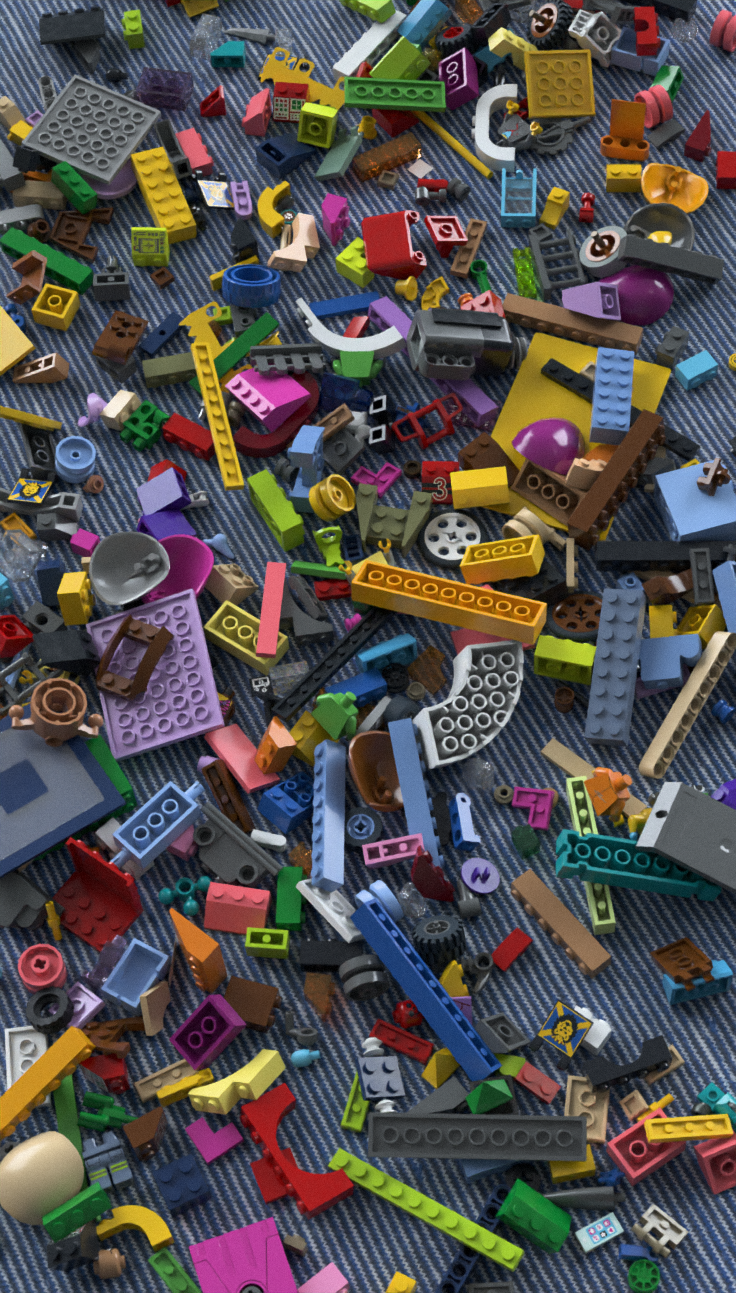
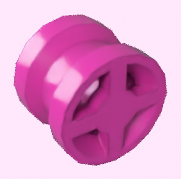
[344,613,362,632]

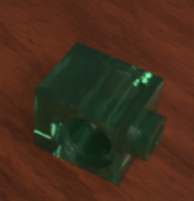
[511,824,540,860]

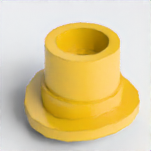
[356,116,377,140]
[395,276,418,301]

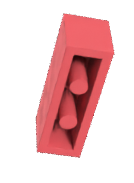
[175,127,214,177]

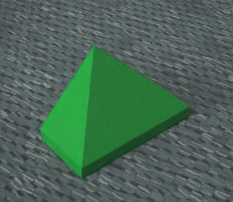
[465,1079,513,1114]

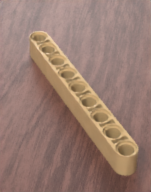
[639,631,736,779]

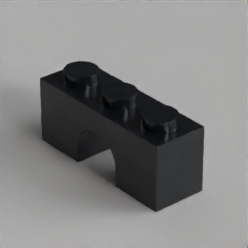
[369,395,396,455]

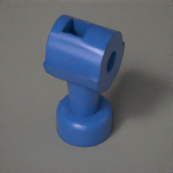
[3,304,27,334]

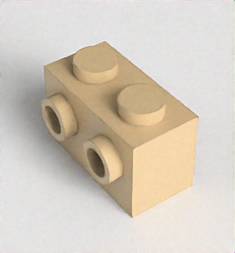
[99,390,141,431]

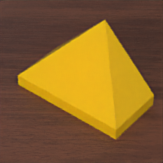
[421,1047,460,1090]

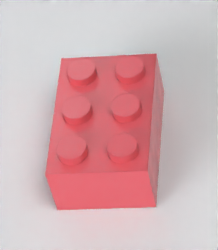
[606,1108,686,1186]

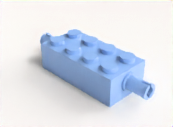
[109,781,205,869]

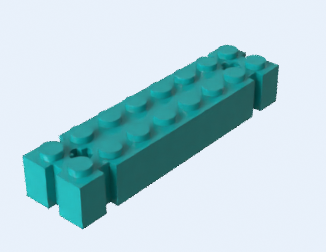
[556,829,721,902]

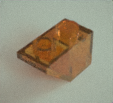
[304,972,336,1022]

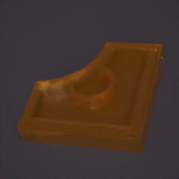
[407,645,447,695]

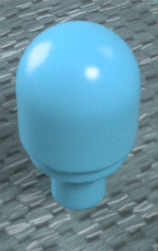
[291,1049,321,1067]

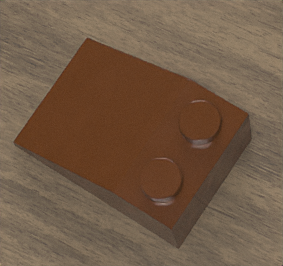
[458,432,519,488]

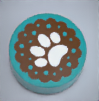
[280,210,297,226]

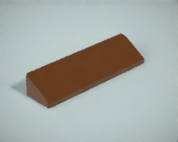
[201,759,256,834]

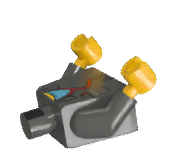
[494,100,543,153]

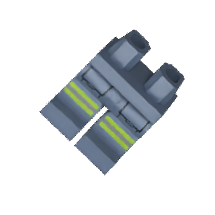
[82,1131,135,1194]

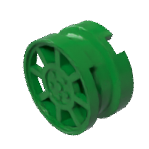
[628,1260,660,1293]

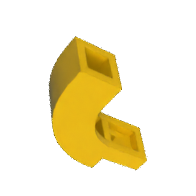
[258,181,291,239]
[96,1205,175,1252]

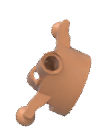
[9,678,103,747]

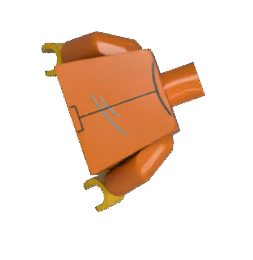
[584,767,632,828]

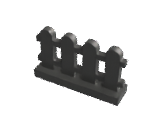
[250,343,326,376]

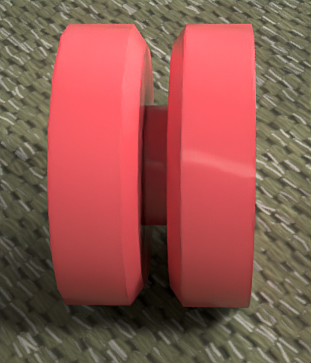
[709,9,736,52]
[634,85,673,128]
[18,944,67,995]

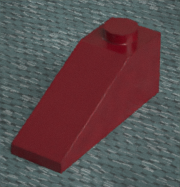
[684,110,712,163]

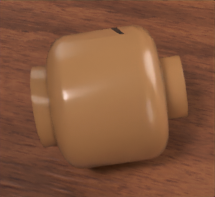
[93,1248,126,1279]

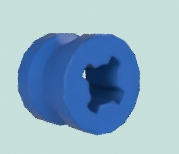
[711,699,736,724]

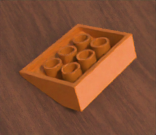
[169,908,227,994]

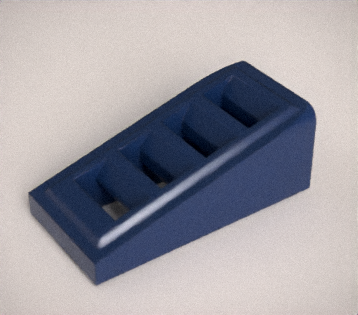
[341,534,365,566]

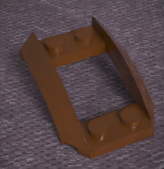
[96,614,174,701]

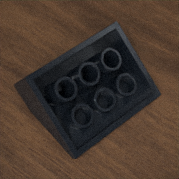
[39,6,107,45]

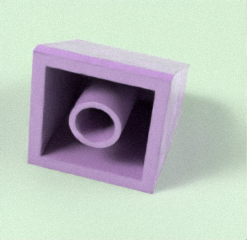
[562,282,621,321]

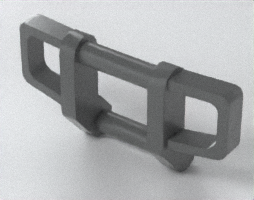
[0,652,64,716]

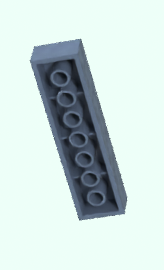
[584,588,646,747]

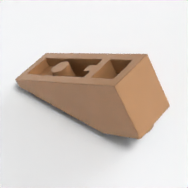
[12,352,69,383]

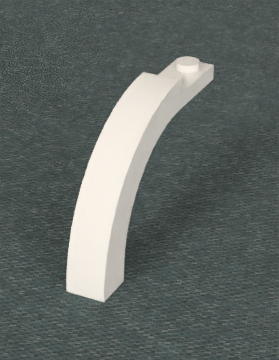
[296,298,407,359]

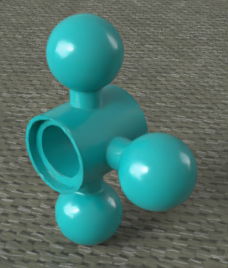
[158,876,213,916]

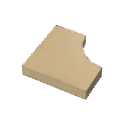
[140,981,171,1036]

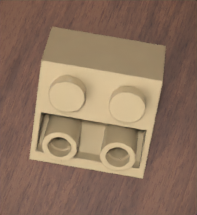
[205,563,259,605]

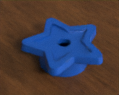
[598,1169,626,1186]

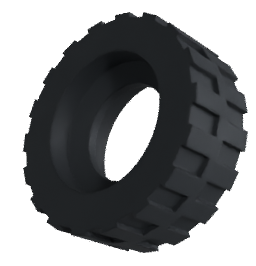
[25,986,74,1034]

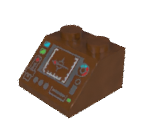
[123,1106,168,1162]

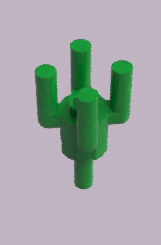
[77,1091,137,1132]

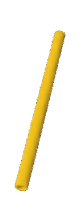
[411,111,493,179]

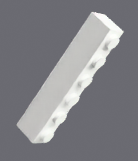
[332,10,406,84]

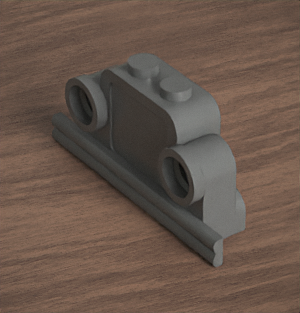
[193,801,283,888]
[0,870,65,930]

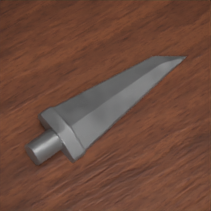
[223,28,277,45]

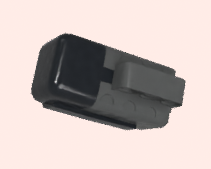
[406,307,515,380]

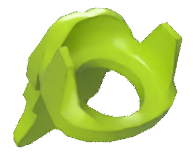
[312,525,345,567]

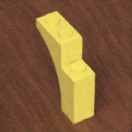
[188,1049,286,1115]

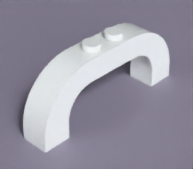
[472,84,517,172]

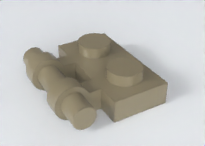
[631,1204,688,1258]

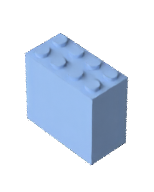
[653,460,736,541]

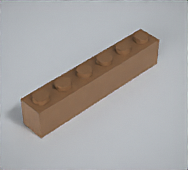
[511,869,611,979]

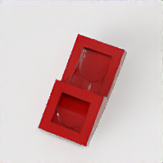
[491,927,534,972]

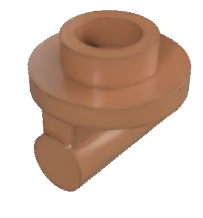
[83,475,104,493]

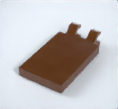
[650,937,715,991]

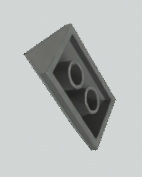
[19,423,58,480]

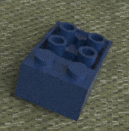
[255,133,317,179]

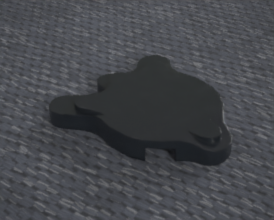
[401,792,452,847]

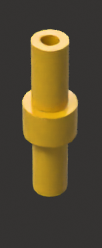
[45,901,62,940]
[636,1093,674,1122]

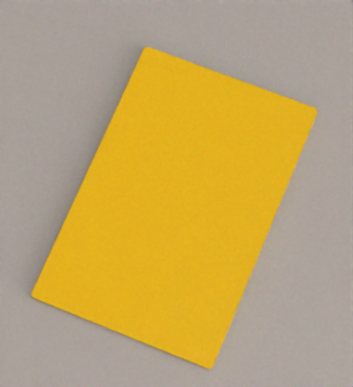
[482,332,671,541]

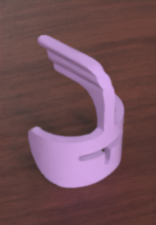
[78,393,108,427]

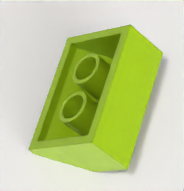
[369,36,431,80]

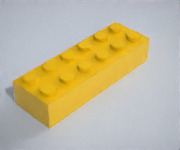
[131,146,196,244]

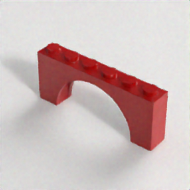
[239,1083,354,1220]

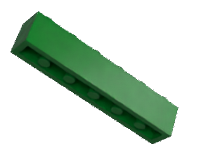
[0,227,93,295]

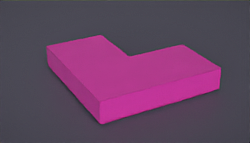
[351,462,402,499]
[511,787,555,831]
[185,1117,244,1165]

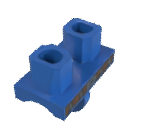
[395,402,429,433]

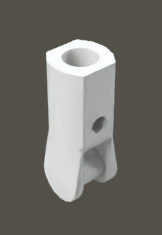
[181,491,209,510]
[250,829,287,852]

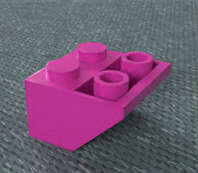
[321,193,350,246]

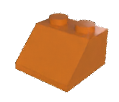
[254,716,297,775]

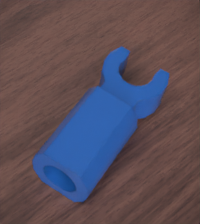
[618,1244,658,1263]

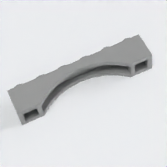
[0,487,83,522]

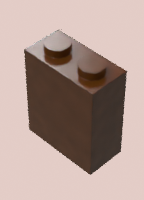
[224,976,282,1034]

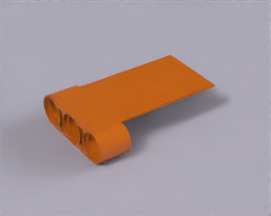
[600,99,650,162]

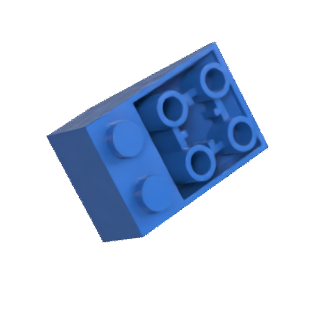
[257,771,314,834]

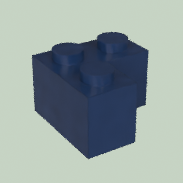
[36,559,67,607]

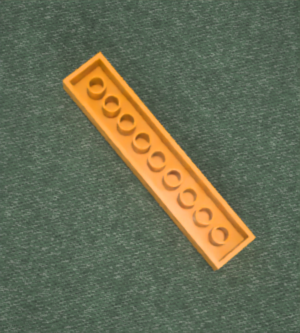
[351,560,547,645]

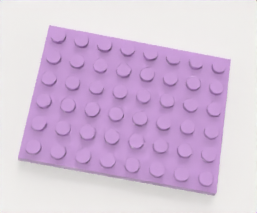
[86,589,225,762]

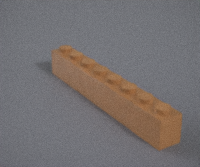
[502,293,643,355]

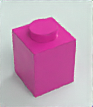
[70,528,100,557]

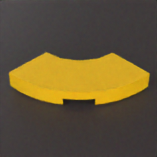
[421,277,449,310]

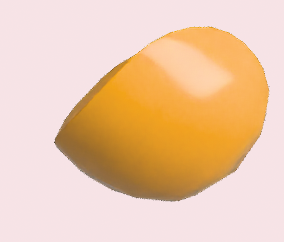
[641,163,709,214]

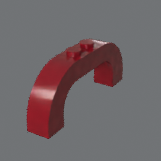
[232,370,319,458]

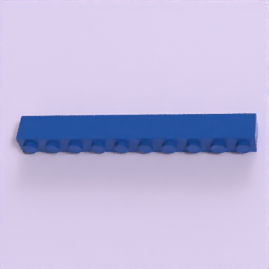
[350,898,502,1086]

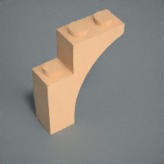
[268,213,320,272]

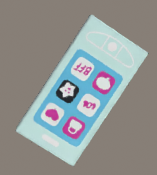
[575,1212,624,1254]

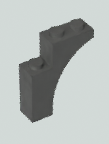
[153,119,193,179]
[279,578,334,646]

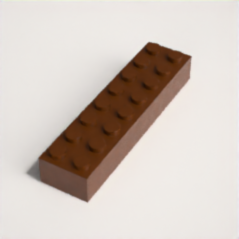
[567,409,666,551]

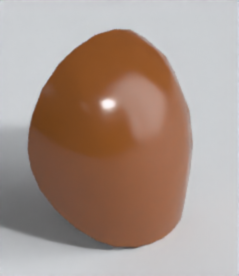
[348,731,423,812]

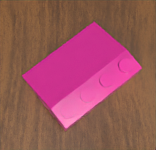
[225,363,312,432]

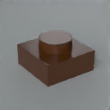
[150,266,175,290]

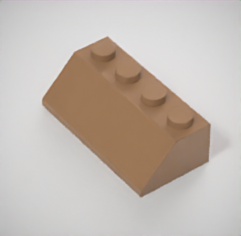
[511,458,589,527]

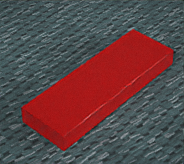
[369,1018,435,1065]

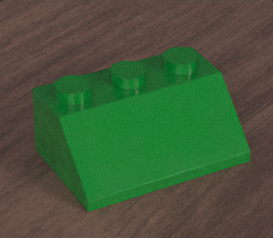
[496,1179,572,1254]

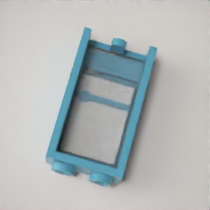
[501,168,537,228]

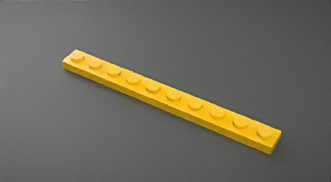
[191,342,244,491]

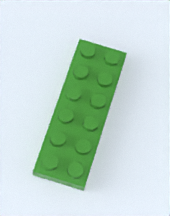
[344,77,446,112]

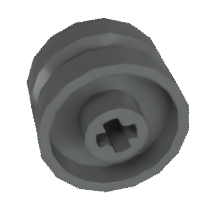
[338,954,390,1001]

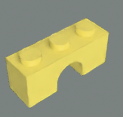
[488,27,538,71]

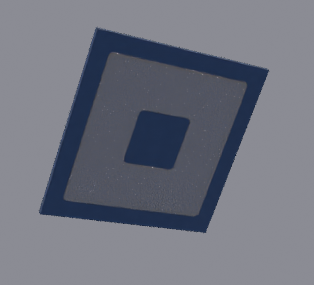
[0,703,126,879]

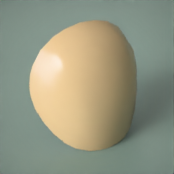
[0,1131,84,1225]

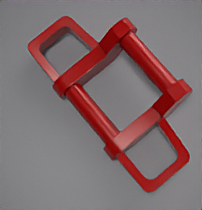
[392,393,463,450]

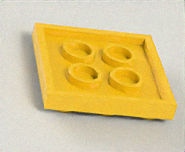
[0,406,62,431]

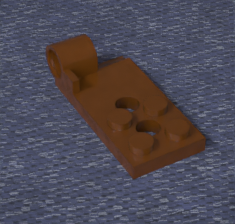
[92,311,149,365]

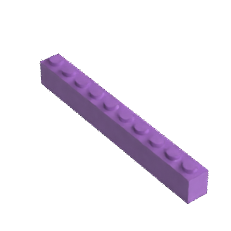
[368,296,498,427]

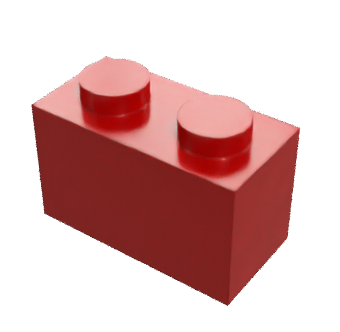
[716,151,736,189]

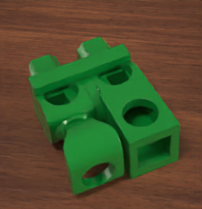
[119,399,170,452]

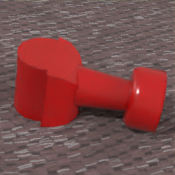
[579,193,595,223]

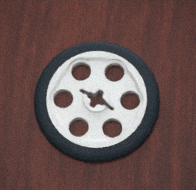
[417,508,488,569]

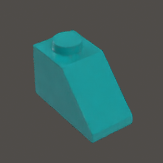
[210,41,246,67]

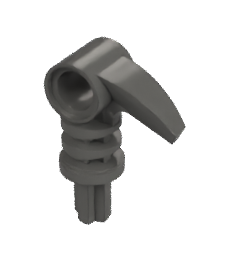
[432,952,493,995]

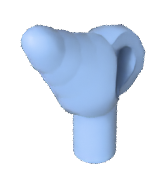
[203,533,234,559]

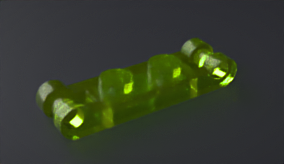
[512,247,537,299]

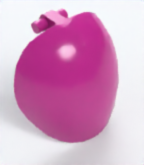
[142,534,214,604]

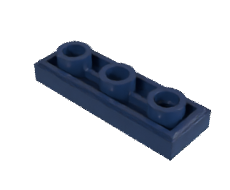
[138,312,185,358]

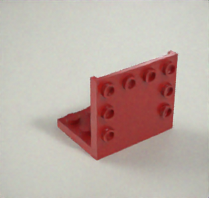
[46,837,144,957]

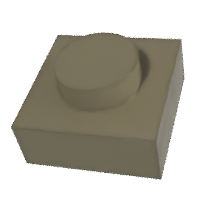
[283,1234,308,1257]

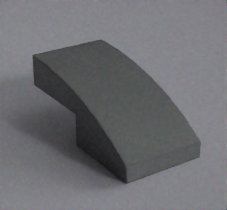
[647,119,686,150]

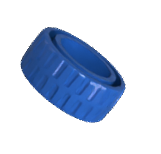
[222,264,281,308]

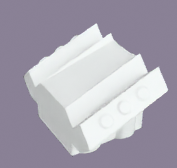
[568,10,622,68]

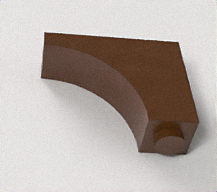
[641,569,693,605]

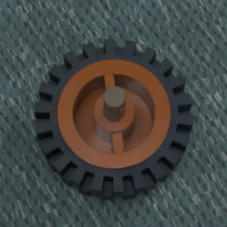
[526,0,574,51]

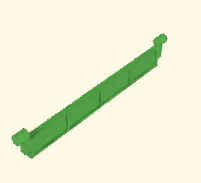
[53,1074,101,1224]

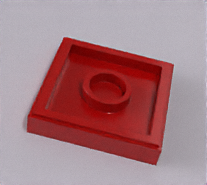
[250,1147,299,1204]

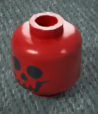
[392,999,425,1029]

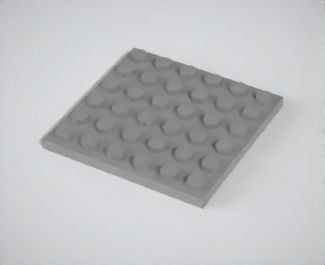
[22,75,161,185]

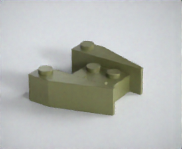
[356,483,433,558]

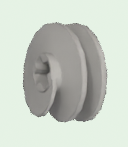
[508,337,528,369]

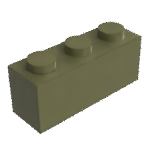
[142,352,197,388]

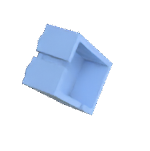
[611,27,670,76]
[101,938,171,1016]

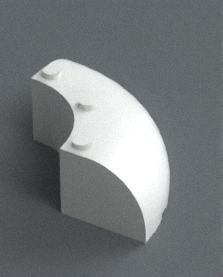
[412,640,524,769]

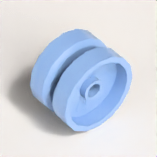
[55,436,96,483]
[354,880,404,923]

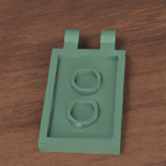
[314,126,364,182]

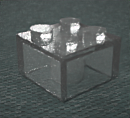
[0,529,44,582]

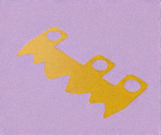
[260,47,344,110]
[179,301,253,393]

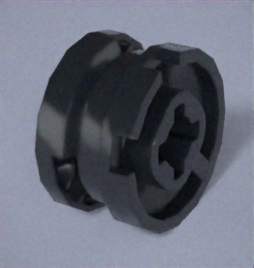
[382,663,409,694]

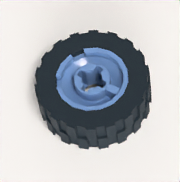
[344,807,383,854]

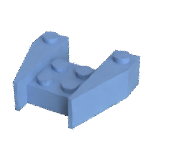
[287,425,325,513]

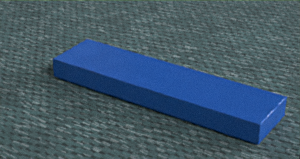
[309,291,380,320]

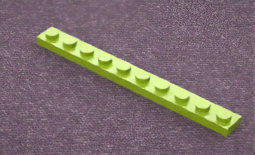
[328,1148,525,1272]

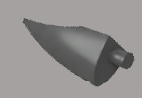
[541,1186,626,1210]

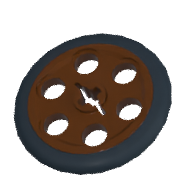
[546,591,603,642]

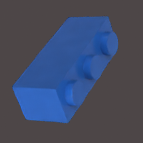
[324,667,387,708]

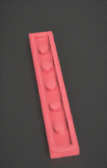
[256,562,286,658]

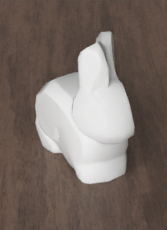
[345,410,372,445]

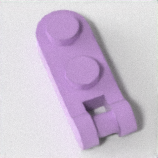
[230,181,252,220]

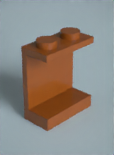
[6,250,47,305]

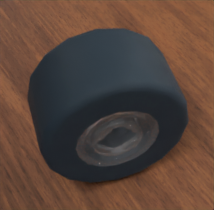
[383,696,419,728]

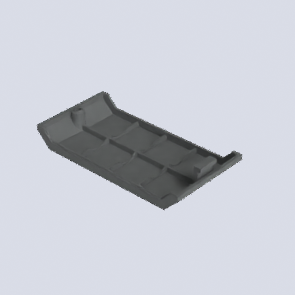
[635,782,736,894]

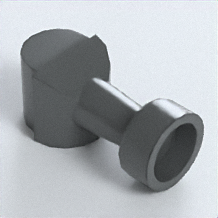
[415,186,446,207]

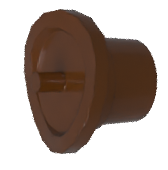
[27,220,51,243]

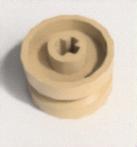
[502,509,549,545]

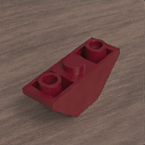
[411,845,455,902]

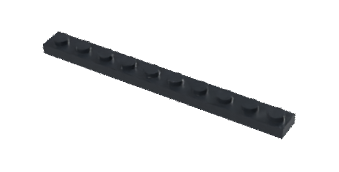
[541,358,700,462]
[271,606,397,723]

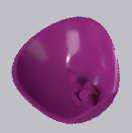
[599,265,674,325]
[512,417,585,475]

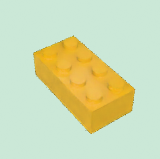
[460,534,545,585]

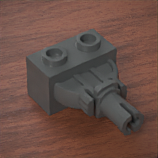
[93,255,130,301]

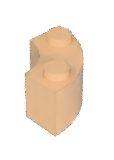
[565,458,607,490]

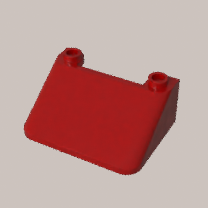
[361,210,427,280]

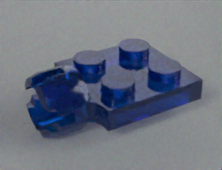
[318,372,373,412]

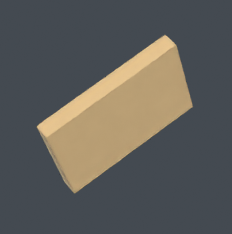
[564,1075,610,1144]

